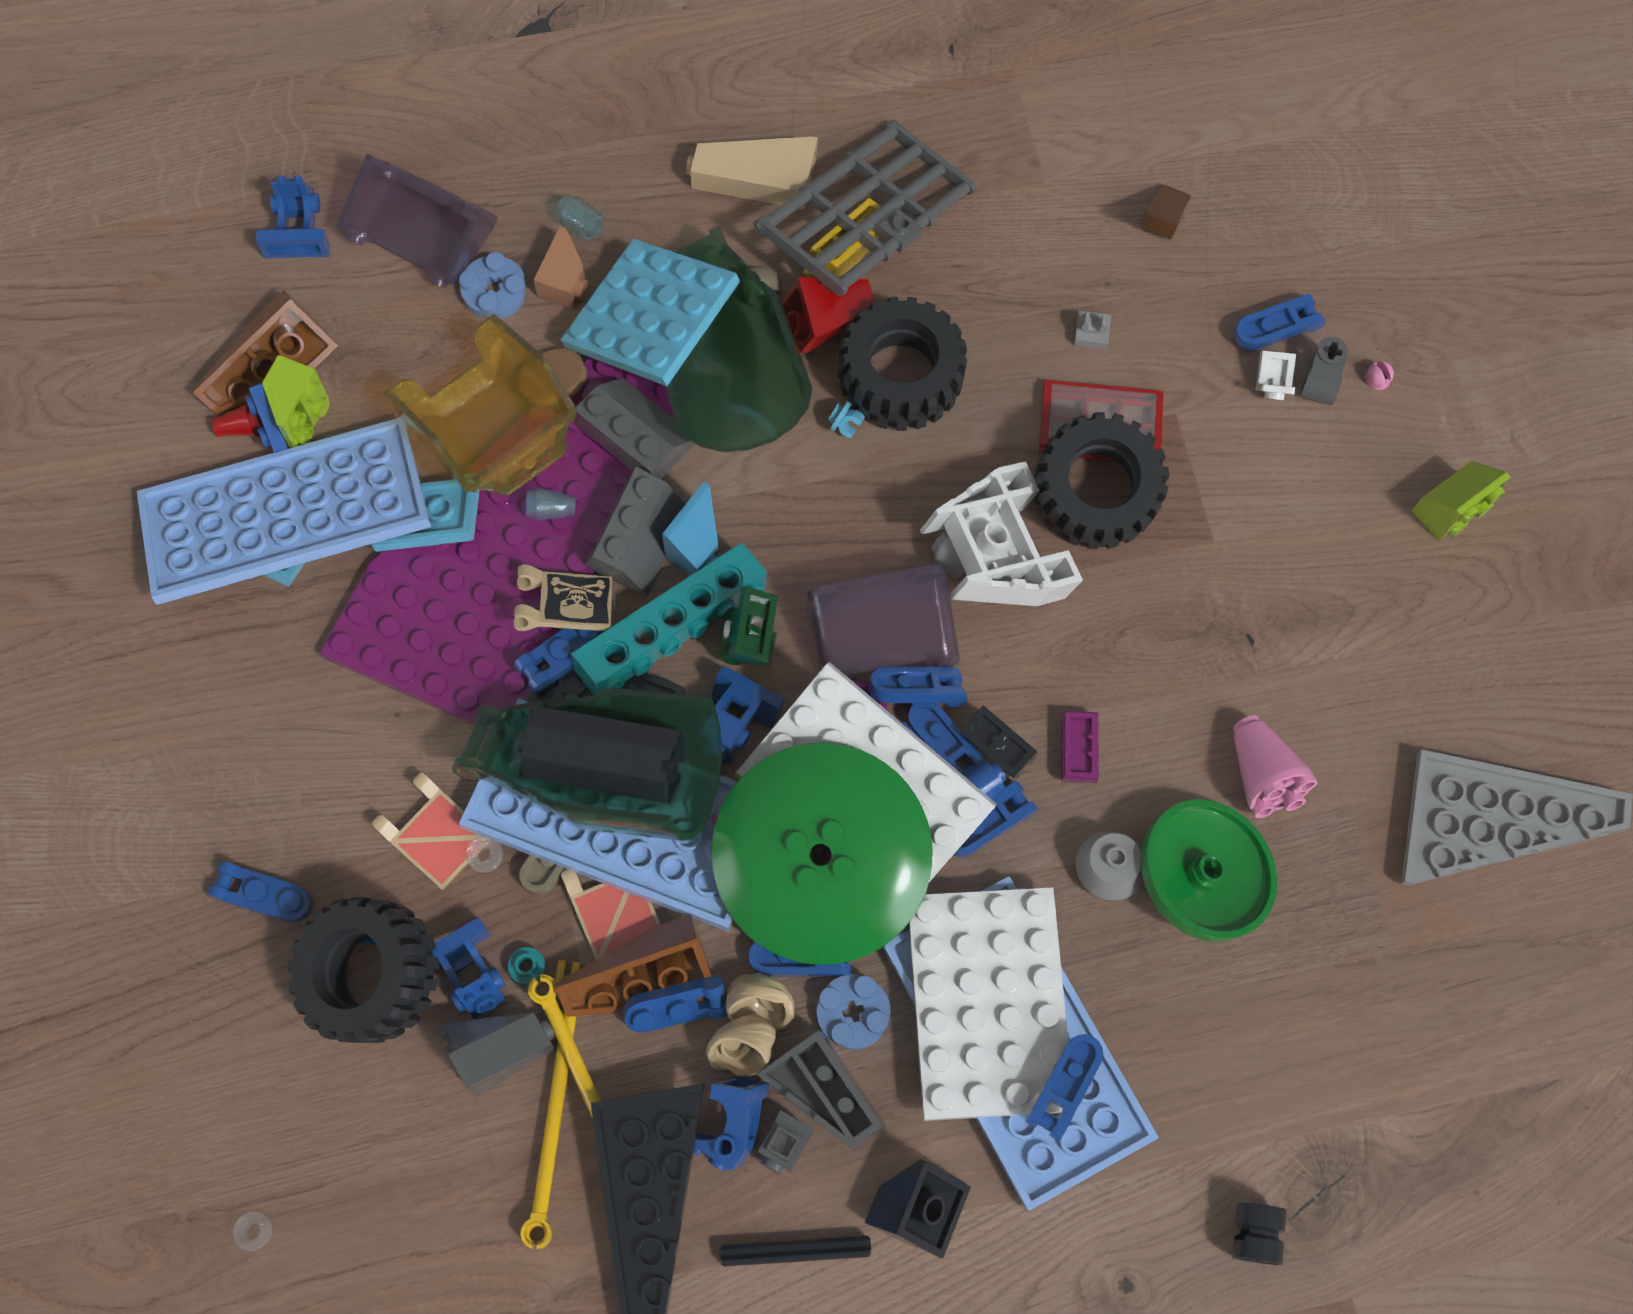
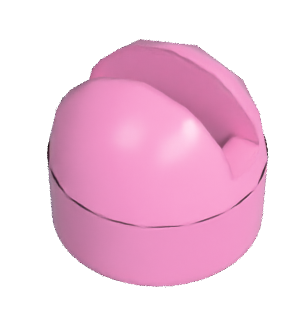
[1365,361,1394,390]

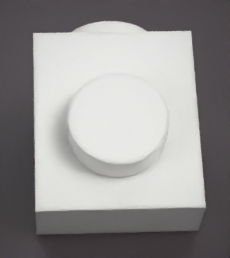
[1255,351,1296,400]

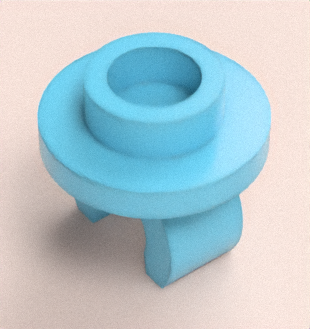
[828,401,865,438]

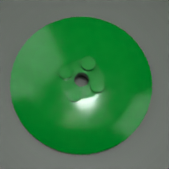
[712,743,933,965]

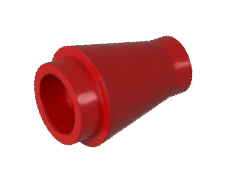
[212,404,264,437]

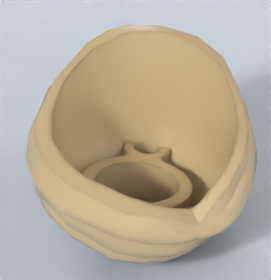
[726,973,795,1031]
[705,1014,776,1077]

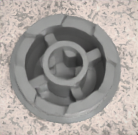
[1076,830,1144,901]

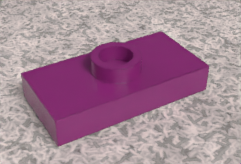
[1061,711,1099,784]

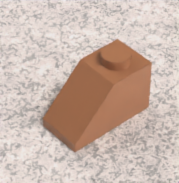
[534,226,588,309]

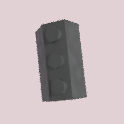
[574,378,698,479]
[584,467,686,597]

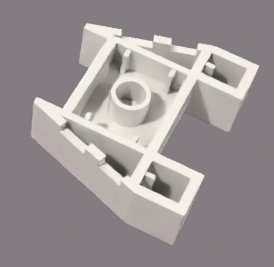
[920,461,1083,606]

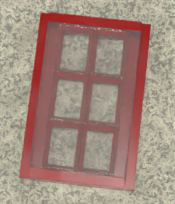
[1039,380,1164,462]

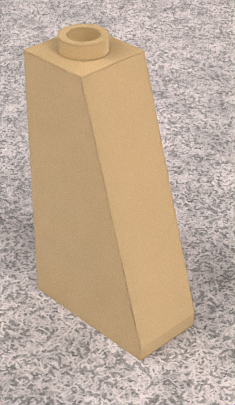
[686,136,818,210]

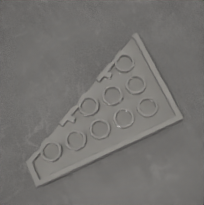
[1401,749,1633,886]

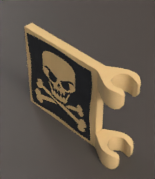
[514,565,612,631]

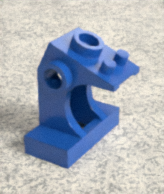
[256,176,330,258]
[697,665,785,764]
[432,917,506,1019]
[693,1076,769,1171]

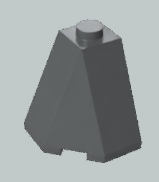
[436,1012,556,1097]

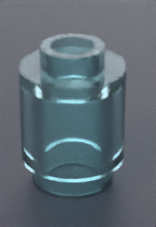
[555,195,604,241]

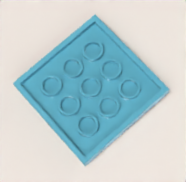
[561,239,740,386]

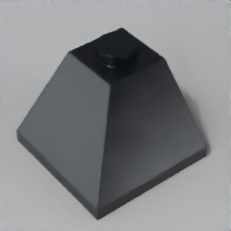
[864,1159,971,1259]

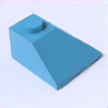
[662,482,719,576]

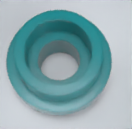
[508,947,545,985]

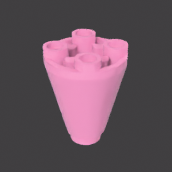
[1233,715,1318,819]

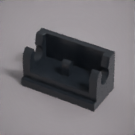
[960,705,1037,779]

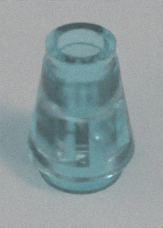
[525,487,576,521]

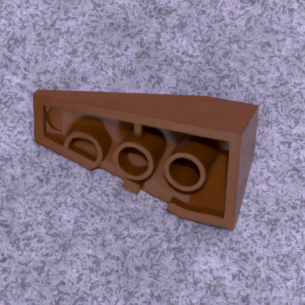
[192,290,338,415]
[554,914,713,1017]

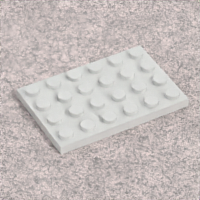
[737,662,996,882]
[909,887,1068,1121]

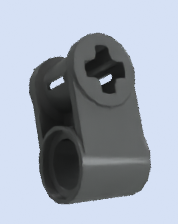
[1300,337,1348,406]

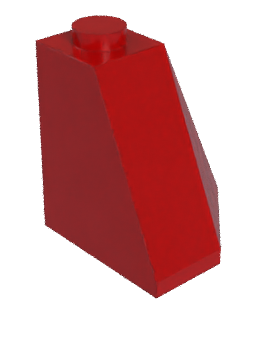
[772,277,876,353]

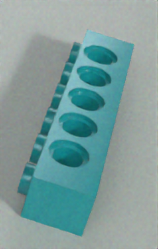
[571,543,767,700]

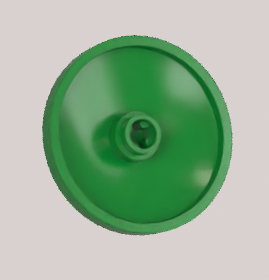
[1141,799,1277,943]

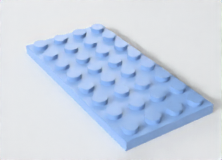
[137,417,431,605]
[459,698,738,932]
[882,876,1159,1212]

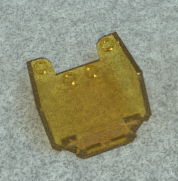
[384,314,577,495]

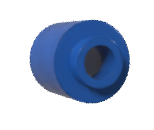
[963,761,1006,799]

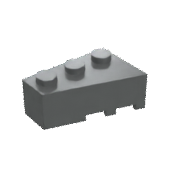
[756,1031,886,1149]

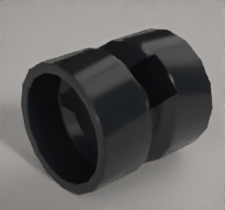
[1232,1202,1287,1265]

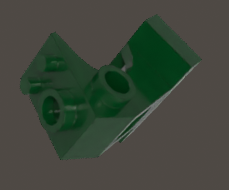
[718,587,778,666]

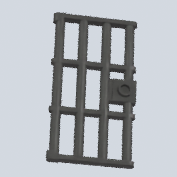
[753,120,976,296]

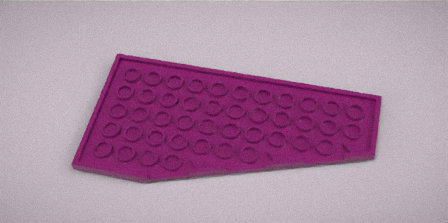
[319,357,690,736]

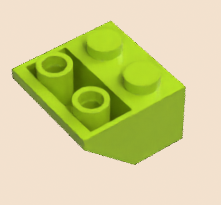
[262,355,330,448]
[1412,461,1511,541]

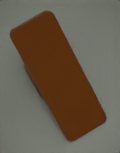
[1141,184,1191,240]

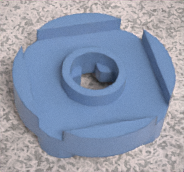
[459,252,527,319]
[816,974,890,1050]

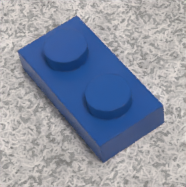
[245,382,288,453]

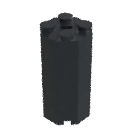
[516,705,686,804]

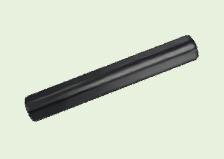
[720,1236,871,1267]

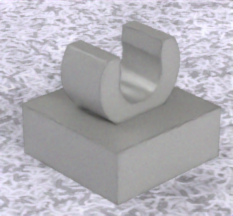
[1074,310,1111,350]

